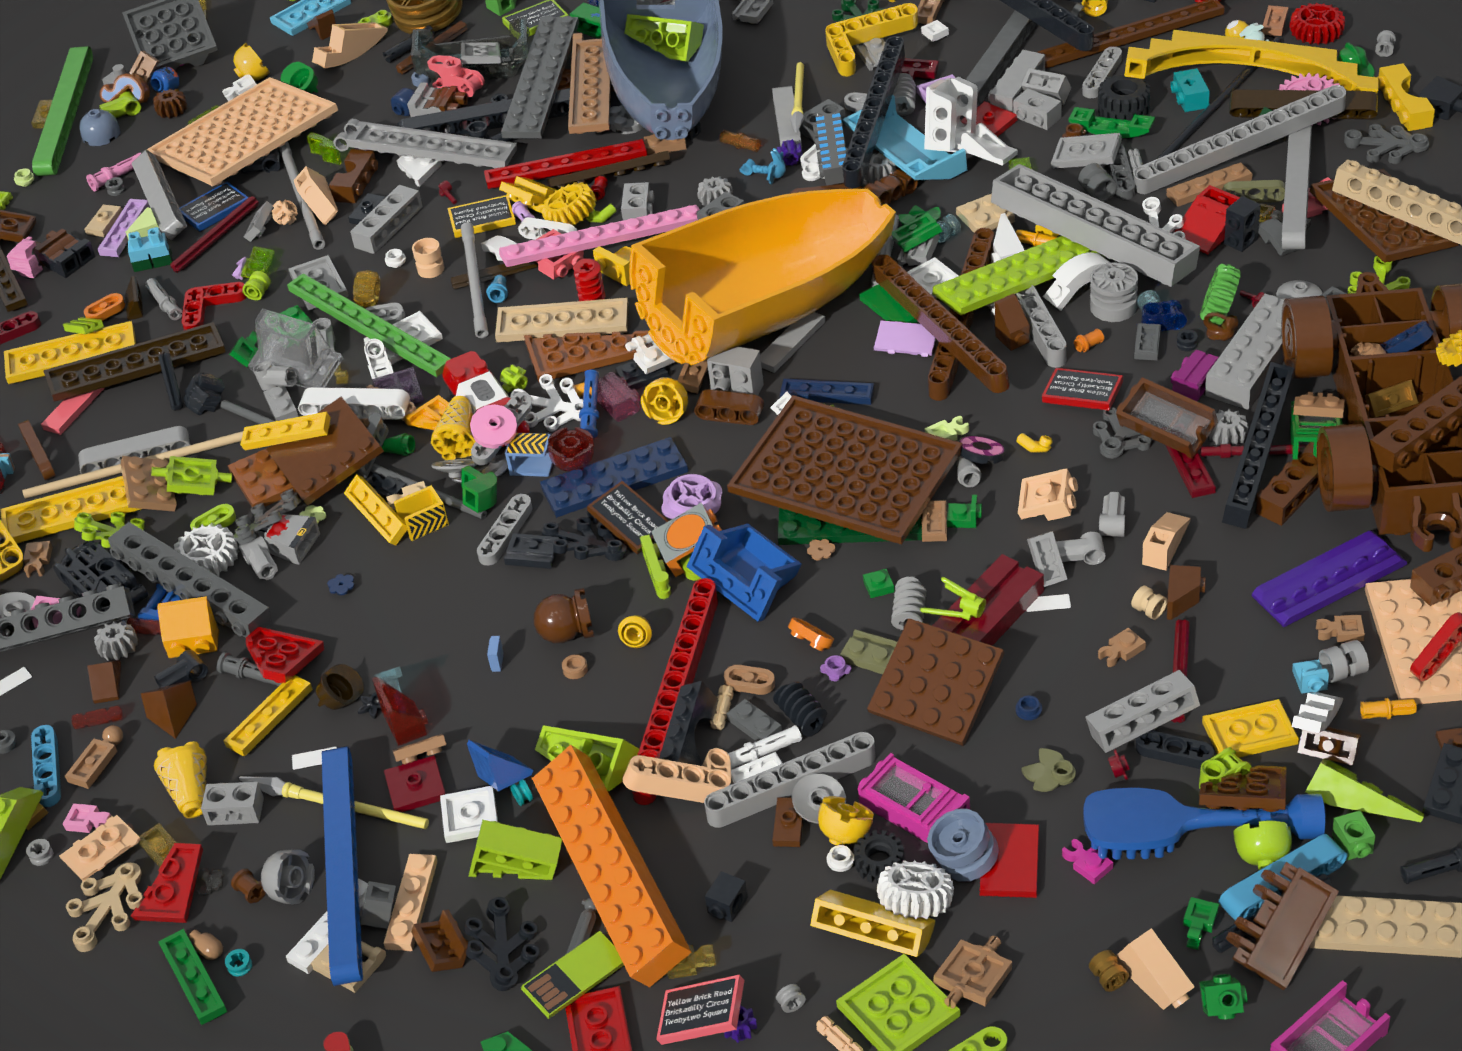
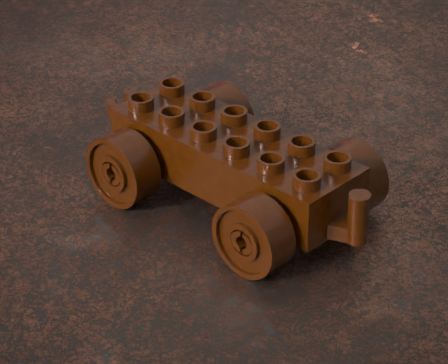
[1281,272,1462,552]

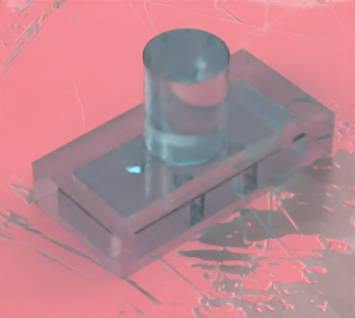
[374,666,403,701]

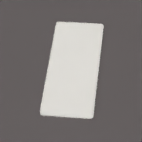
[1027,594,1071,612]
[0,667,32,696]
[292,747,337,770]

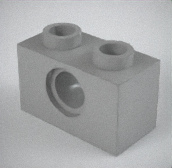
[1013,88,1061,130]

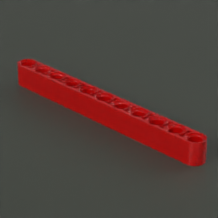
[632,578,718,805]

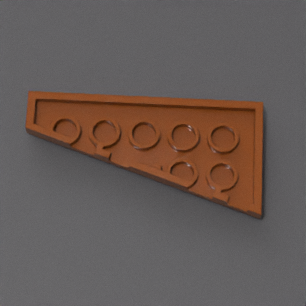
[524,330,653,382]

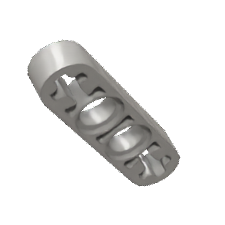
[1082,47,1122,98]
[471,392,532,465]
[477,494,533,566]

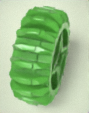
[1200,263,1241,325]

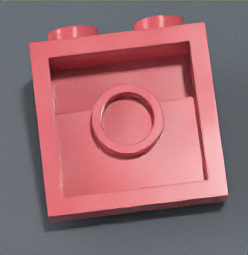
[535,229,584,280]

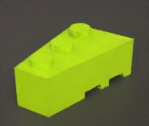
[468,819,562,880]

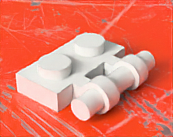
[625,333,676,374]

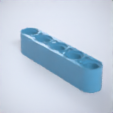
[1219,834,1347,921]

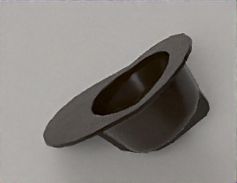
[316,664,364,710]

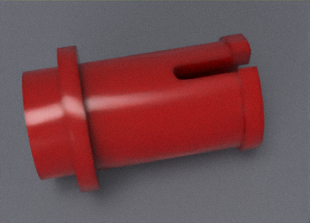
[590,176,608,200]

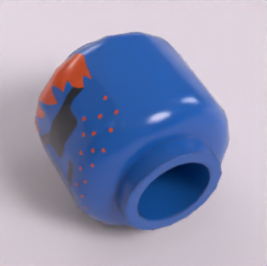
[150,67,179,93]

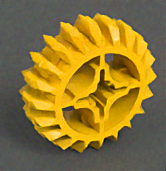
[541,182,596,225]

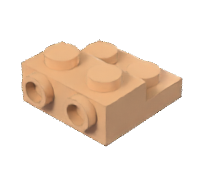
[1018,468,1078,521]

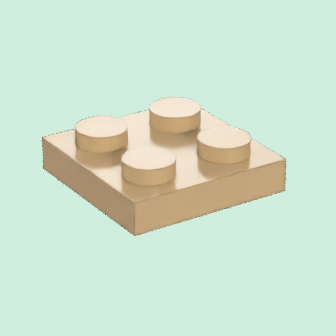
[956,194,1015,233]

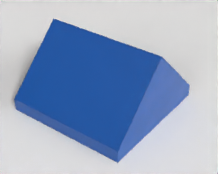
[467,740,534,791]

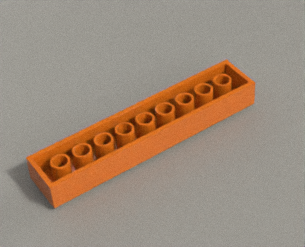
[532,745,692,988]

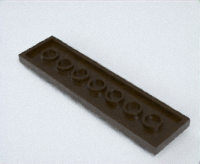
[43,322,226,402]

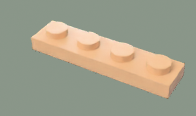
[384,854,437,951]

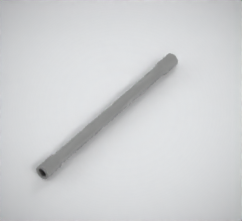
[278,141,325,250]

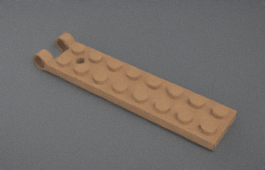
[568,33,611,134]

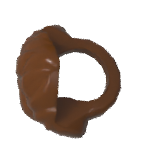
[1203,312,1239,341]

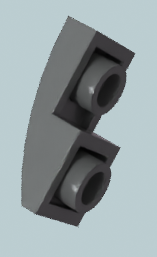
[1258,218,1299,256]

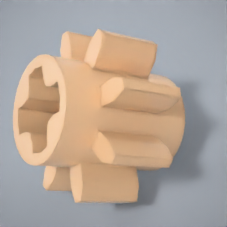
[272,200,298,225]

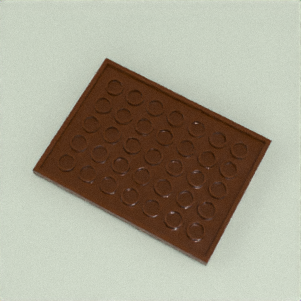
[727,395,963,545]

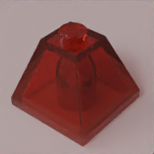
[372,677,428,746]

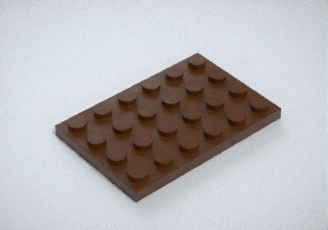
[1309,169,1459,263]

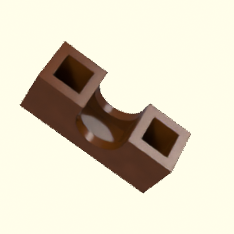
[329,149,378,203]

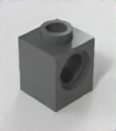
[361,881,396,929]

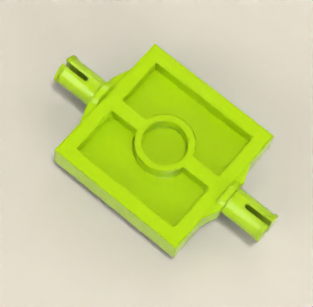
[151,456,232,495]

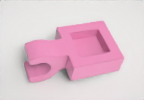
[63,804,111,833]

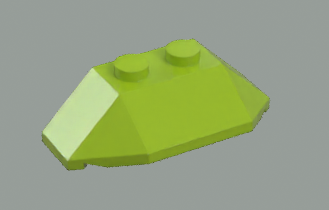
[0,787,44,879]

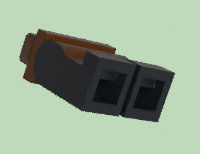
[32,229,95,278]

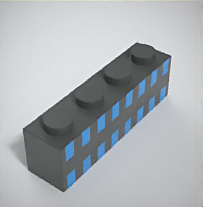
[813,112,847,186]

